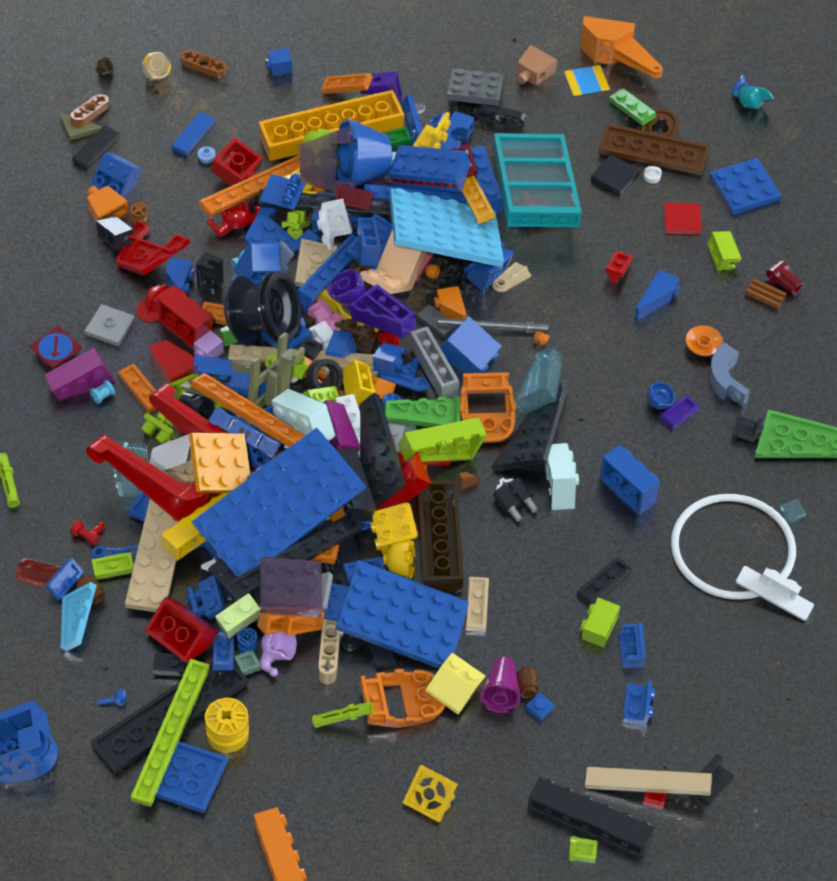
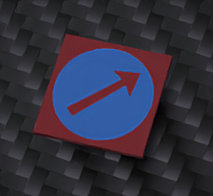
[29,326,82,369]

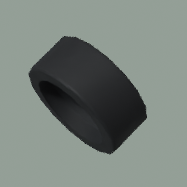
[306,359,343,391]

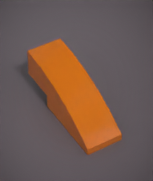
[258,607,325,636]

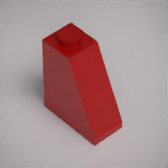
[149,340,194,384]

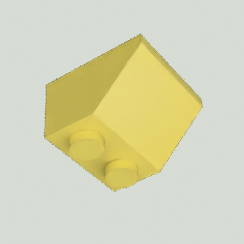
[425,653,485,714]

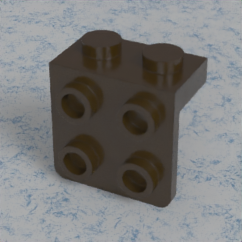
[334,318,379,354]

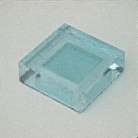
[780,499,807,524]

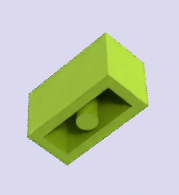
[580,598,620,647]

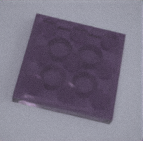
[260,557,322,617]

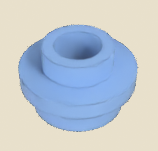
[198,147,216,163]

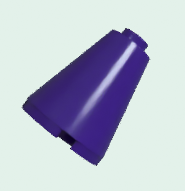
[328,269,367,310]

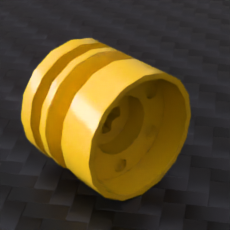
[205,698,249,753]

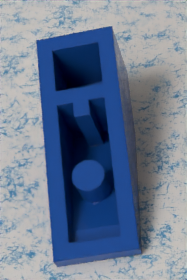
[357,217,381,267]
[634,270,680,320]

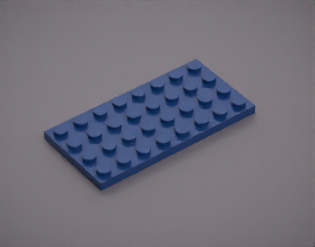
[192,427,367,578]

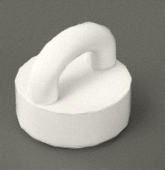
[643,166,661,184]

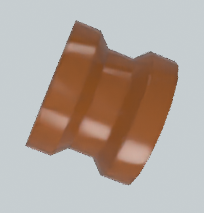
[130,202,149,223]

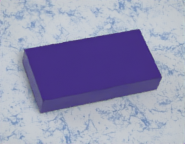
[660,395,700,430]

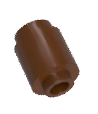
[76,575,106,604]
[517,667,539,698]

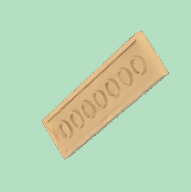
[125,470,195,612]

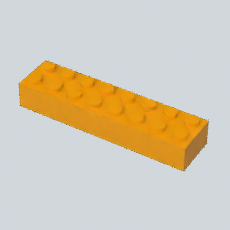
[259,90,404,161]

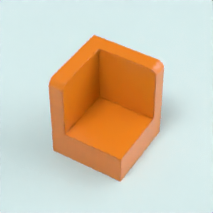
[372,376,396,399]

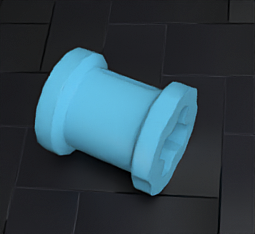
[90,380,115,404]

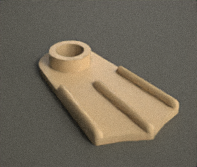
[493,262,531,292]

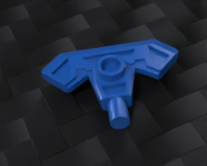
[378,358,430,392]

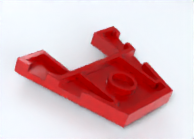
[115,221,190,276]

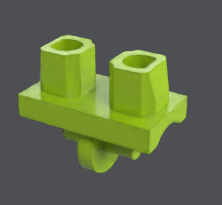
[282,210,310,240]
[141,412,178,444]

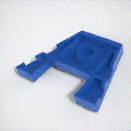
[244,207,321,253]

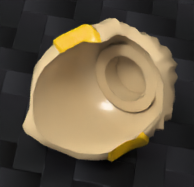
[142,52,171,82]

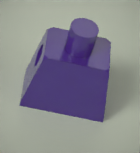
[360,71,402,104]

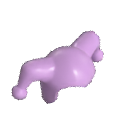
[260,632,297,676]

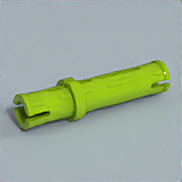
[0,453,20,508]
[312,701,374,728]

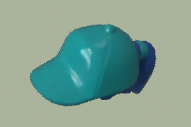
[732,75,774,109]

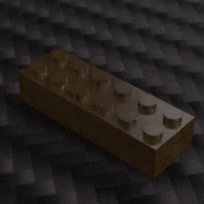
[417,480,464,592]

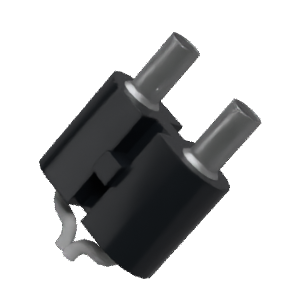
[493,478,538,522]

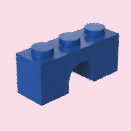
[440,111,474,149]

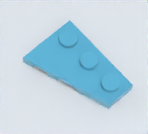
[61,582,97,651]

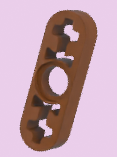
[181,50,227,78]
[70,94,109,127]

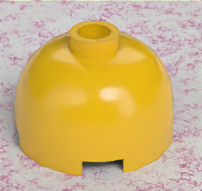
[383,540,416,578]

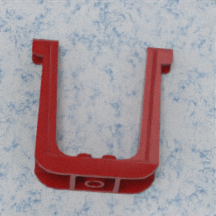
[86,383,227,521]

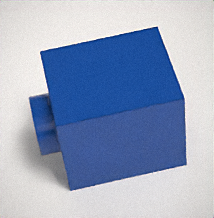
[265,48,292,76]

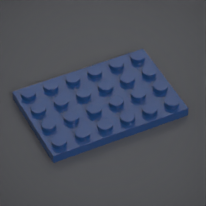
[335,560,469,669]

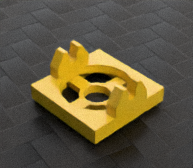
[402,765,458,822]

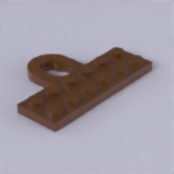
[598,109,710,176]

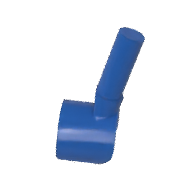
[97,689,127,705]

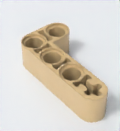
[318,619,344,685]

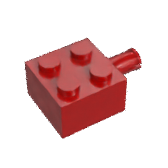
[210,137,263,186]

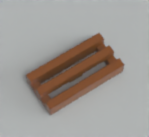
[745,278,786,309]

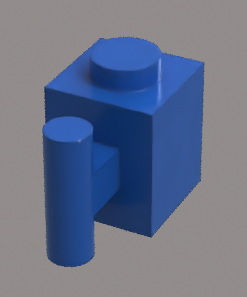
[373,343,406,376]

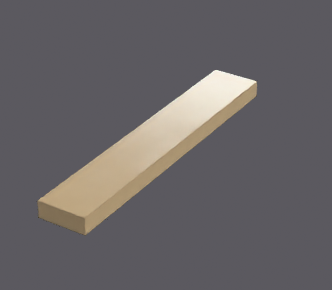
[585,767,712,796]

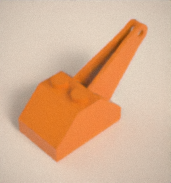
[580,16,663,79]

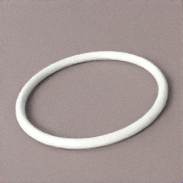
[671,494,796,600]

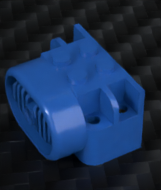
[0,700,58,784]

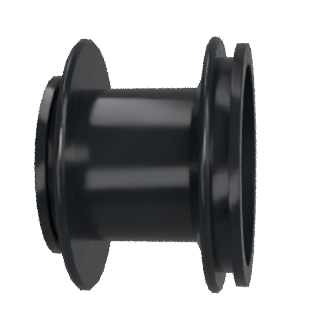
[224,272,301,347]

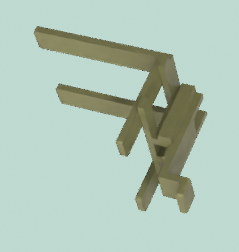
[181,332,305,408]

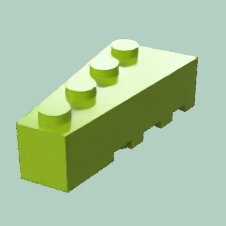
[398,417,487,462]

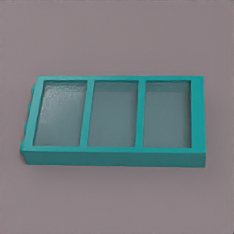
[492,133,582,227]

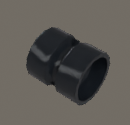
[179,391,214,420]

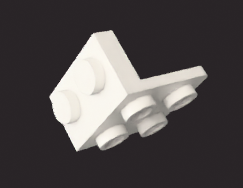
[317,199,352,251]

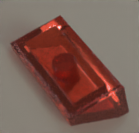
[16,558,60,586]

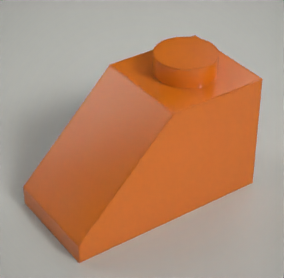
[434,286,467,319]

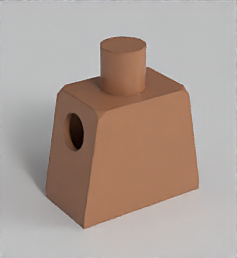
[517,45,557,85]

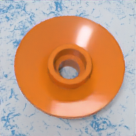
[686,326,723,356]

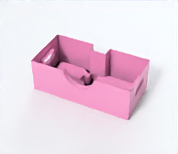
[308,299,343,331]

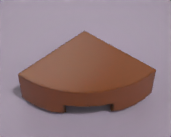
[458,472,479,490]

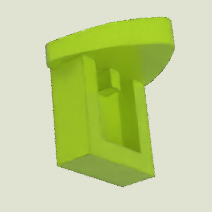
[569,836,598,863]

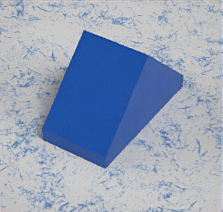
[325,330,357,358]

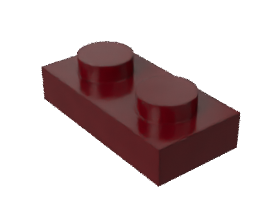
[335,184,374,210]

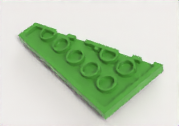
[755,409,837,458]

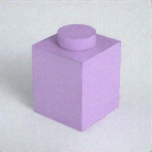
[194,330,224,358]

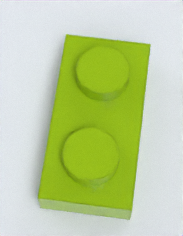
[92,552,134,580]

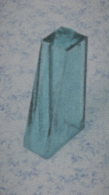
[514,345,563,414]

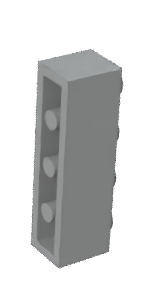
[410,326,459,399]

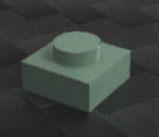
[234,650,261,676]

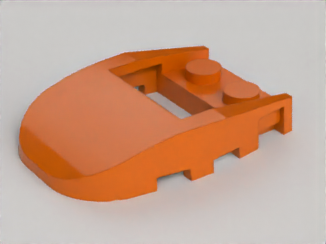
[460,372,516,443]
[359,669,445,728]

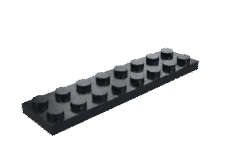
[91,660,249,774]

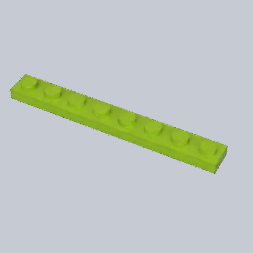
[131,659,210,807]

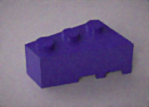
[349,284,417,338]

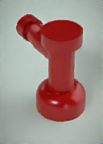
[70,520,106,546]

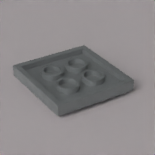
[447,68,504,106]

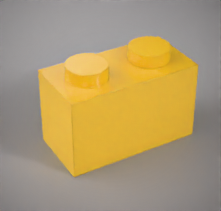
[342,359,375,406]

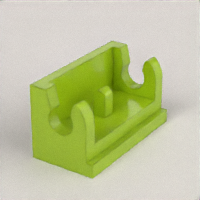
[707,231,742,271]

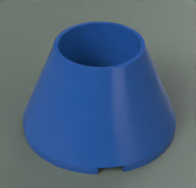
[336,118,392,188]

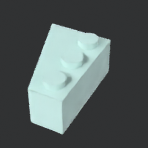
[545,443,579,510]

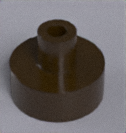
[95,57,114,76]

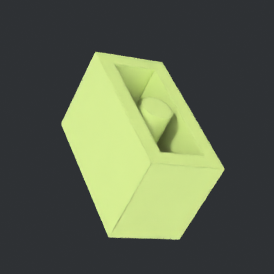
[215,593,260,639]

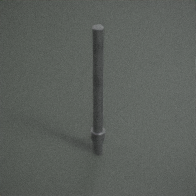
[437,318,548,333]

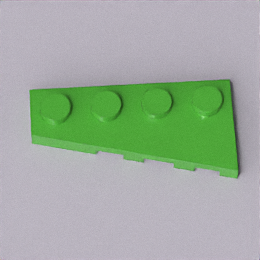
[384,396,460,427]

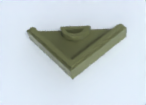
[60,113,101,141]

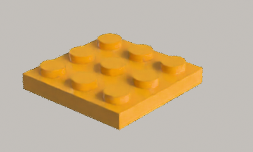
[189,433,250,493]

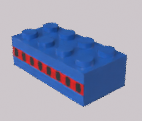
[389,145,471,193]

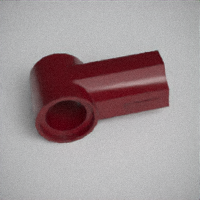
[766,261,804,295]

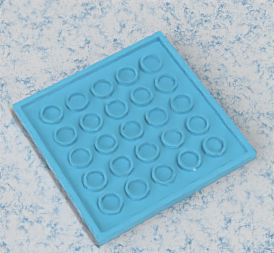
[389,188,504,267]

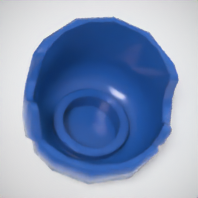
[647,381,675,410]

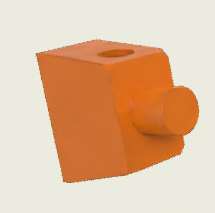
[87,186,129,222]

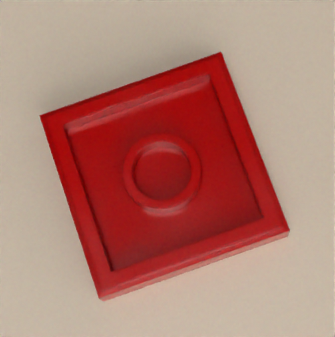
[664,202,702,235]

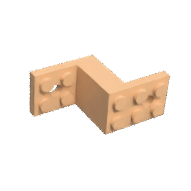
[360,230,427,294]

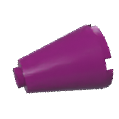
[480,657,521,713]

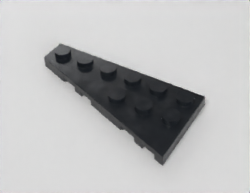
[491,380,569,472]
[360,393,407,508]

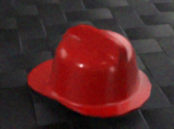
[136,284,168,322]

